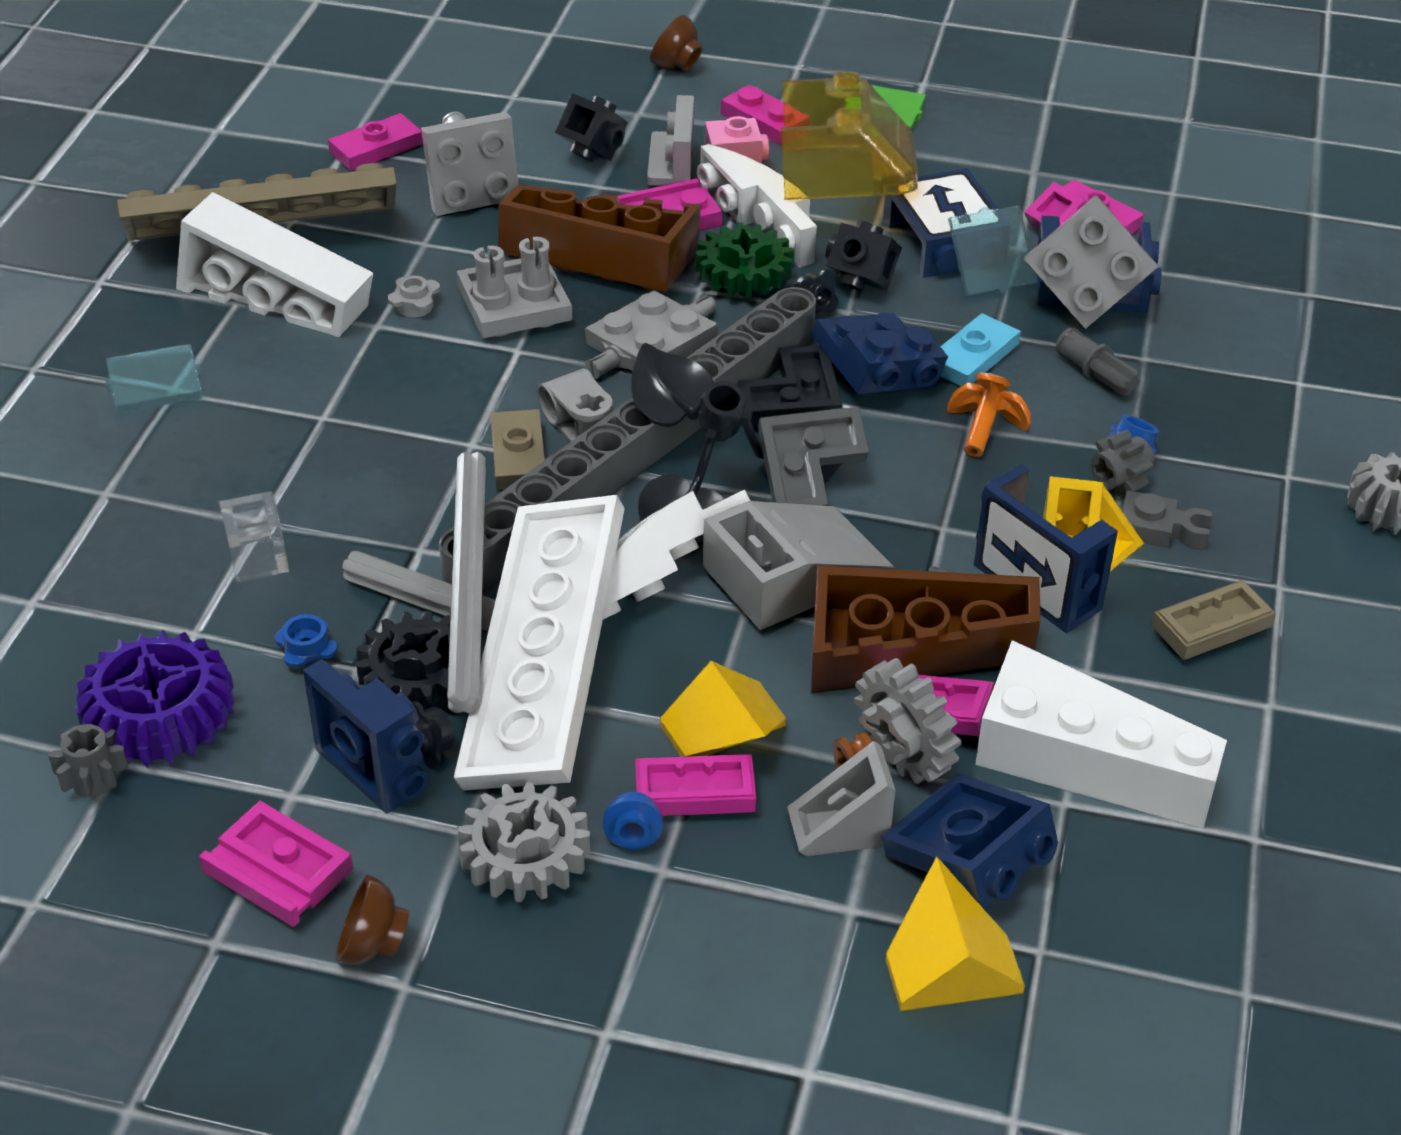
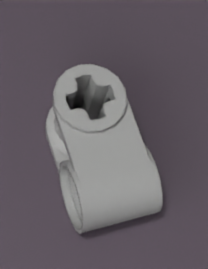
[537,368,613,442]

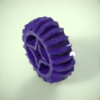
[76,629,234,769]

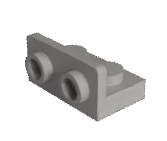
[647,95,694,186]

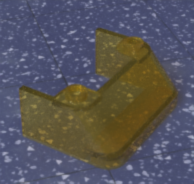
[781,71,918,200]

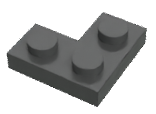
[758,406,869,506]

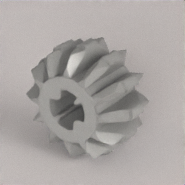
[1347,451,1401,536]

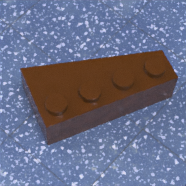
[498,185,701,292]
[811,565,1041,693]

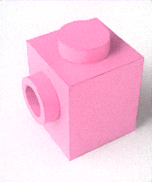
[704,116,769,164]

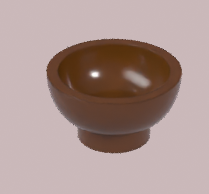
[650,15,704,72]
[336,874,409,965]

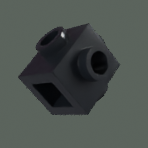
[555,93,628,162]
[826,220,902,291]

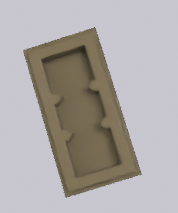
[490,409,545,490]
[1152,580,1276,660]

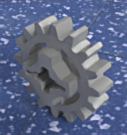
[854,658,961,784]
[458,782,590,902]

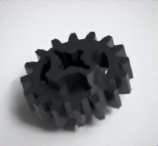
[356,611,451,710]

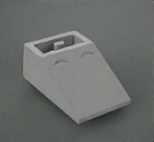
[703,501,894,630]

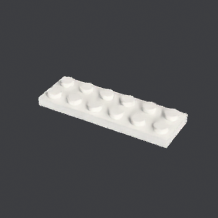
[454,495,625,790]

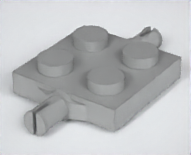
[585,291,718,379]

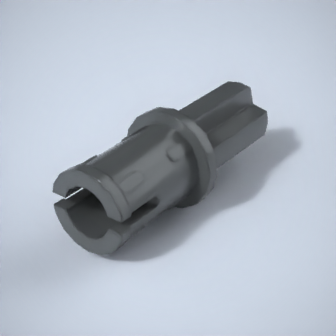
[1056,327,1140,395]

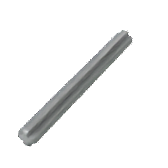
[447,451,486,714]

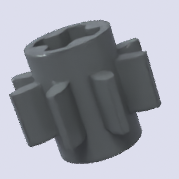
[1091,430,1155,496]
[48,724,128,797]

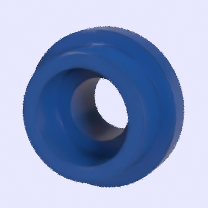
[603,792,663,850]

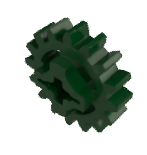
[695,223,794,298]

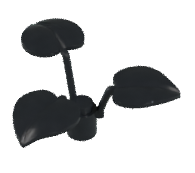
[631,343,843,546]

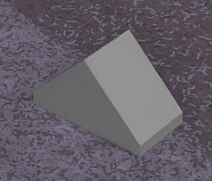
[787,741,896,856]

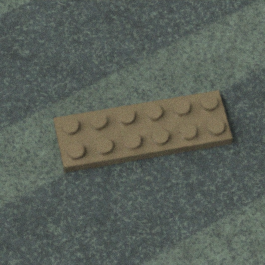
[117,163,397,241]

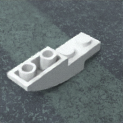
[697,144,817,268]
[603,490,750,619]

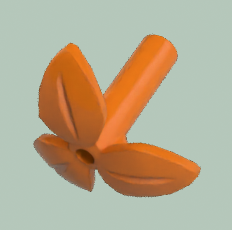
[947,372,1031,457]

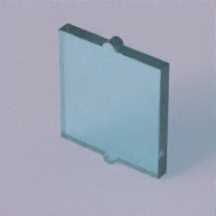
[948,205,1037,297]
[106,344,203,414]

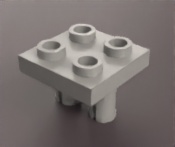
[421,112,518,216]
[1024,195,1158,329]
[457,237,572,339]

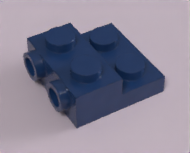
[811,313,949,394]
[303,659,429,814]
[881,773,1058,909]

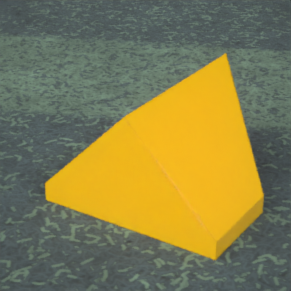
[1043,476,1144,572]
[660,661,786,757]
[886,856,1025,1011]

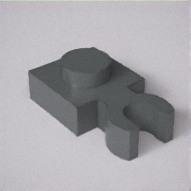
[1122,490,1213,549]

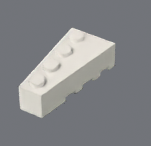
[176,192,373,337]
[975,640,1227,829]

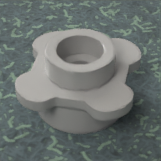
[388,276,440,317]

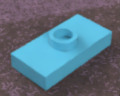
[940,313,1021,386]

